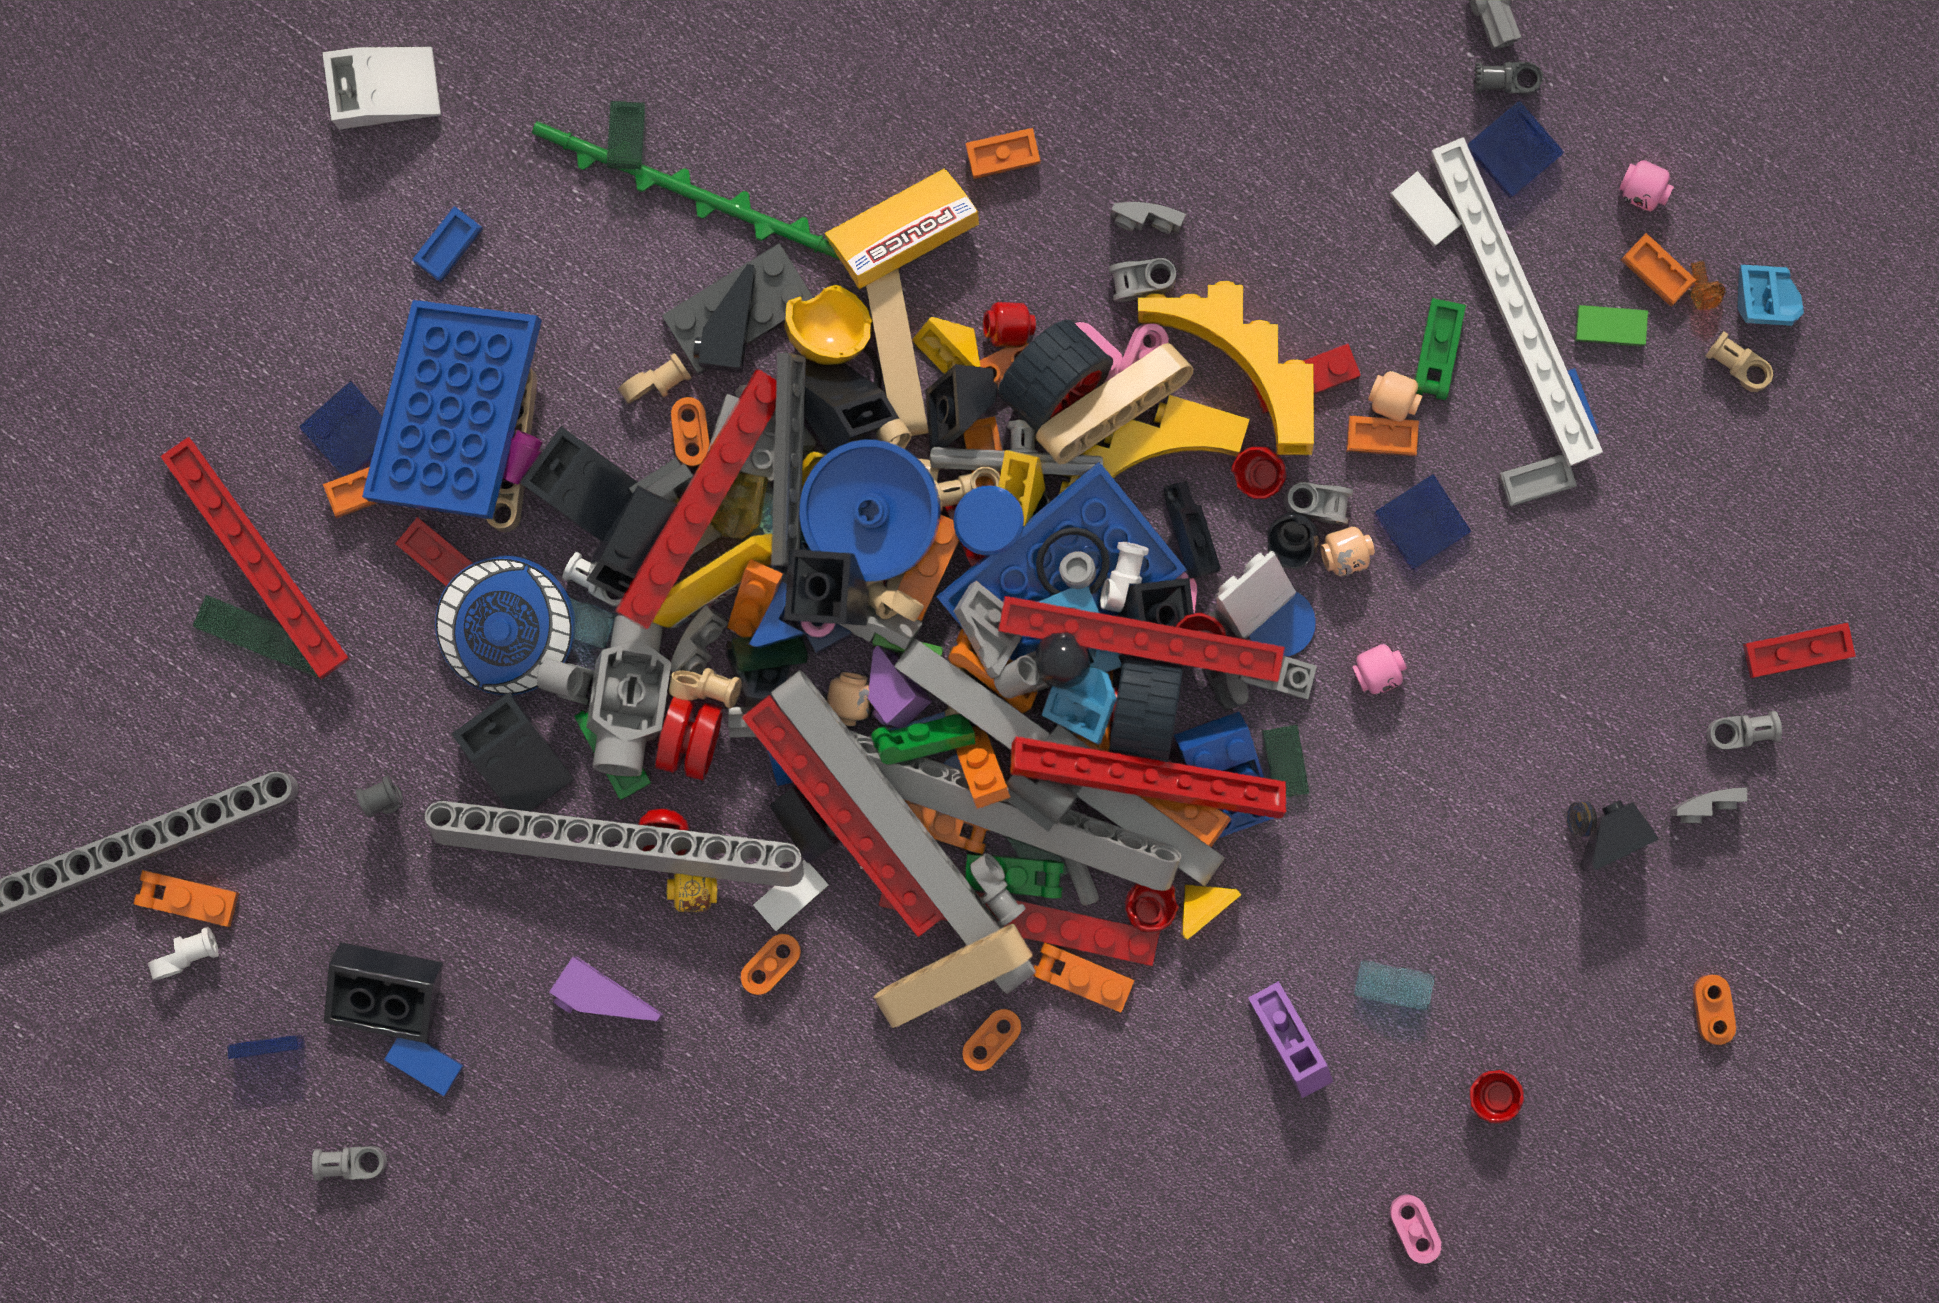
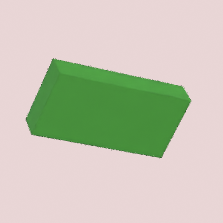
[1575,305,1648,347]

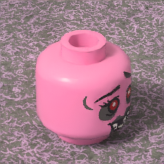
[1619,160,1674,211]
[1352,644,1407,696]

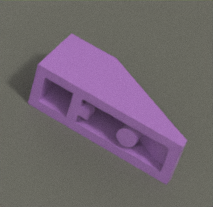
[550,956,664,1021]
[1248,981,1333,1098]

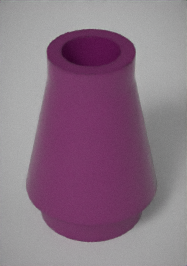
[503,430,543,485]

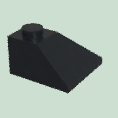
[926,364,998,453]
[784,549,869,626]
[1117,578,1194,658]
[1580,800,1659,871]

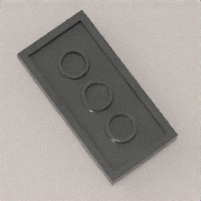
[662,243,813,375]

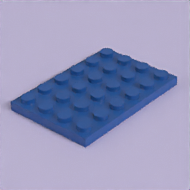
[362,300,542,519]
[937,462,1187,693]

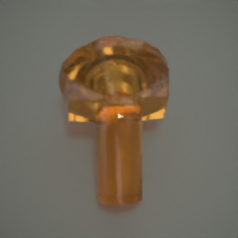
[1690,260,1726,310]

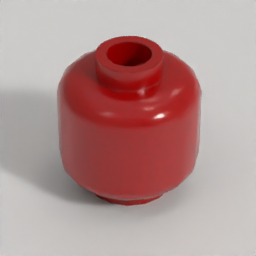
[983,302,1036,347]

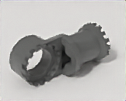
[1474,62,1543,96]

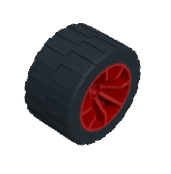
[998,320,1112,433]
[1109,654,1184,762]

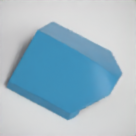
[1737,265,1804,326]
[1042,666,1117,744]

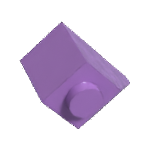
[868,645,932,728]

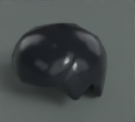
[1267,512,1320,570]
[1035,633,1090,689]

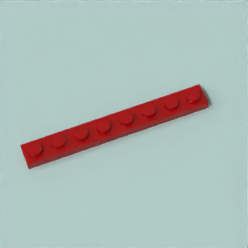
[615,369,777,630]
[160,437,350,680]
[998,596,1285,682]
[742,695,944,937]
[1011,736,1286,819]
[879,891,1160,966]

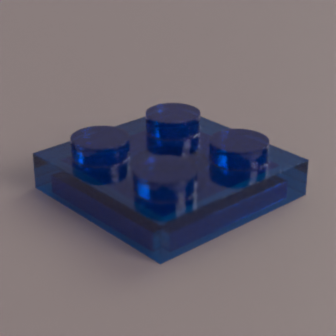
[1467,100,1565,199]
[299,381,383,477]
[1374,474,1472,570]

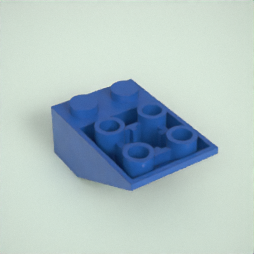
[1174,711,1273,838]

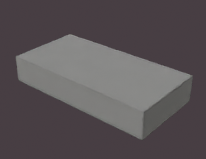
[1499,454,1577,507]

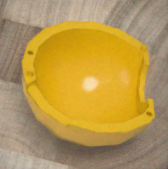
[784,285,872,365]

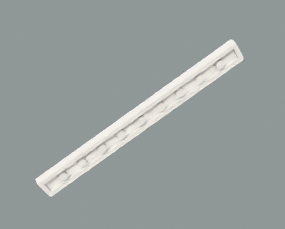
[1430,137,1603,467]

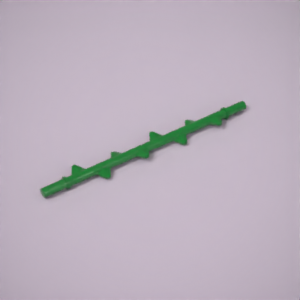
[532,121,840,260]

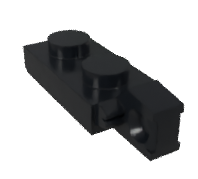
[1163,481,1221,579]

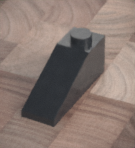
[693,264,756,373]

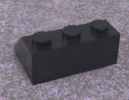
[324,942,443,1043]

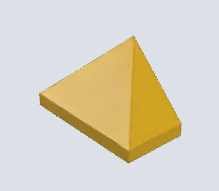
[912,317,980,374]
[998,450,1045,527]
[1181,885,1241,940]

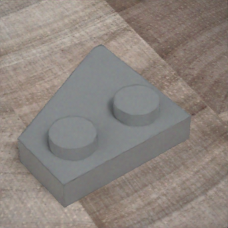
[954,581,1022,679]

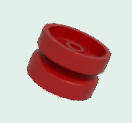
[655,697,724,781]

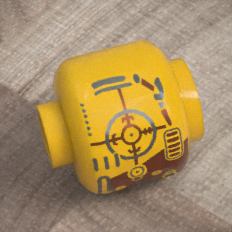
[667,873,717,912]

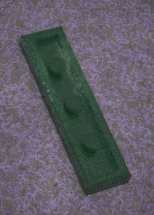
[192,595,323,680]

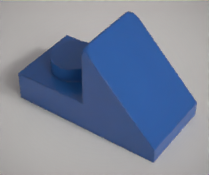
[749,582,806,648]

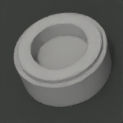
[1059,551,1096,589]

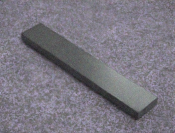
[771,353,806,567]

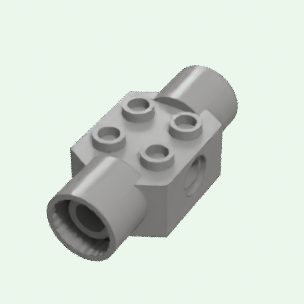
[586,615,671,777]

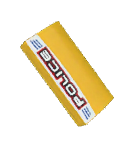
[825,169,979,289]
[652,533,775,628]

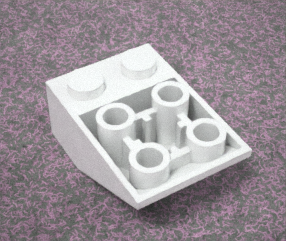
[323,47,441,129]
[1215,551,1296,640]

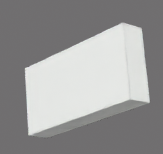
[1390,171,1462,247]
[753,860,829,931]

